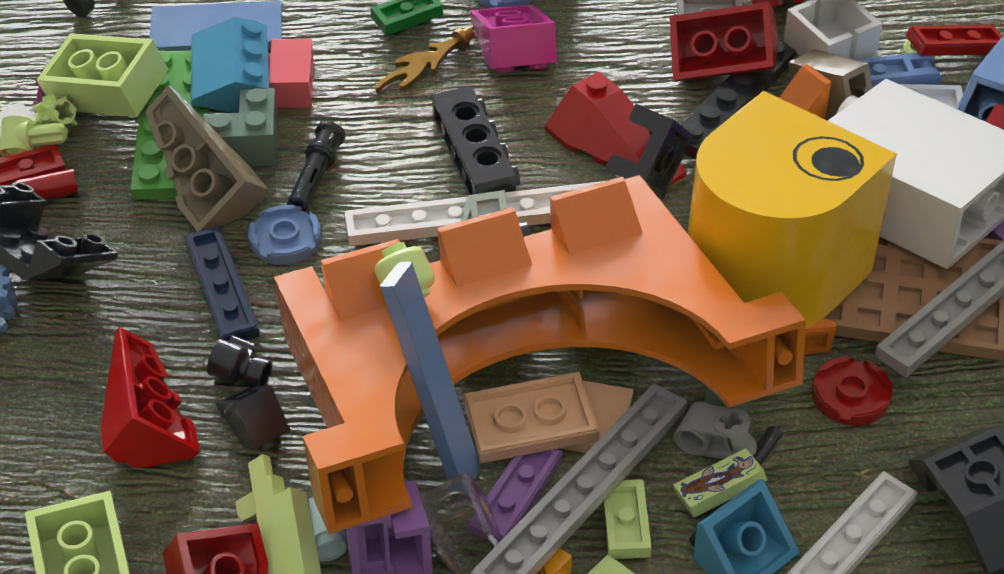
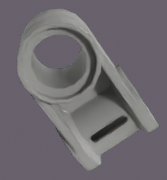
[674,402,757,459]

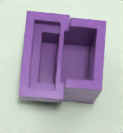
[347,481,432,574]

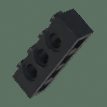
[432,86,520,195]

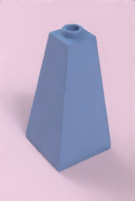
[956,37,1004,121]

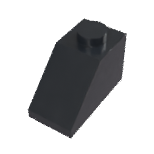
[216,386,291,452]

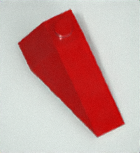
[545,72,687,185]
[162,523,268,574]

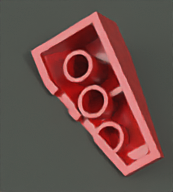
[100,327,200,469]

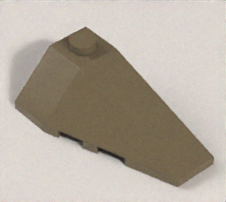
[145,85,269,232]

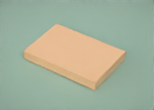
[463,372,599,464]

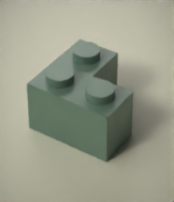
[203,88,279,167]

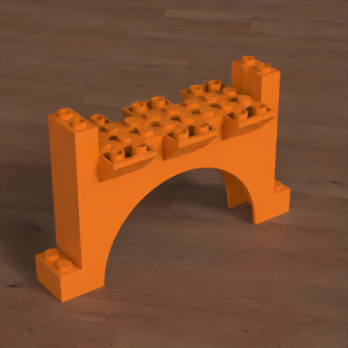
[274,175,806,534]

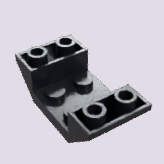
[0,182,118,281]
[908,426,1004,574]

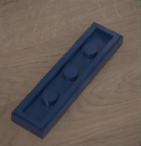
[184,227,260,341]

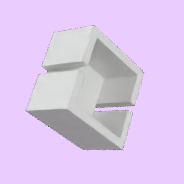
[783,0,882,59]

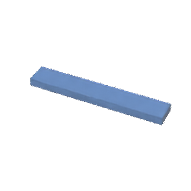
[380,262,481,494]

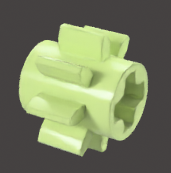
[33,93,78,133]

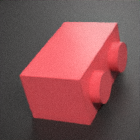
[268,38,314,109]

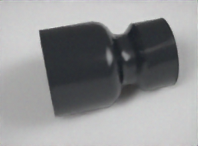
[207,336,272,387]

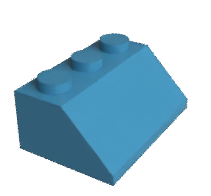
[191,17,269,113]

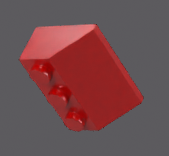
[669,2,778,82]

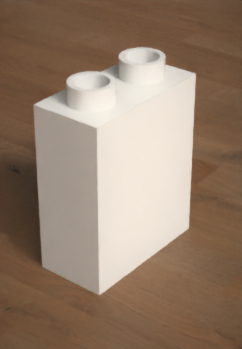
[828,79,1004,269]

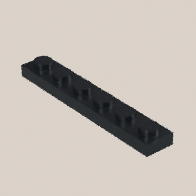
[680,41,796,159]

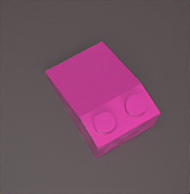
[470,4,557,72]

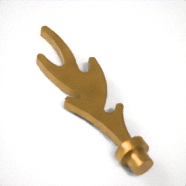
[375,27,475,93]

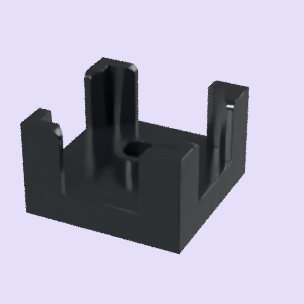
[605,104,693,200]

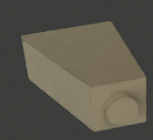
[788,50,872,121]

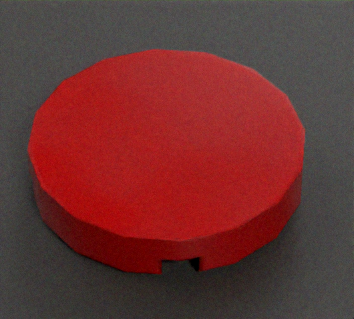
[812,357,892,426]

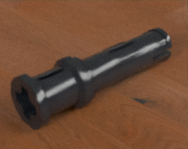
[287,121,346,212]

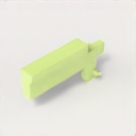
[235,454,321,574]

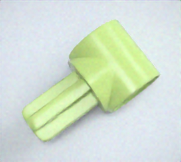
[0,116,68,157]

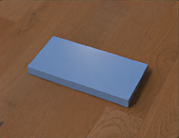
[149,0,282,51]

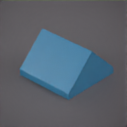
[693,479,800,574]

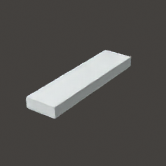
[787,471,918,574]

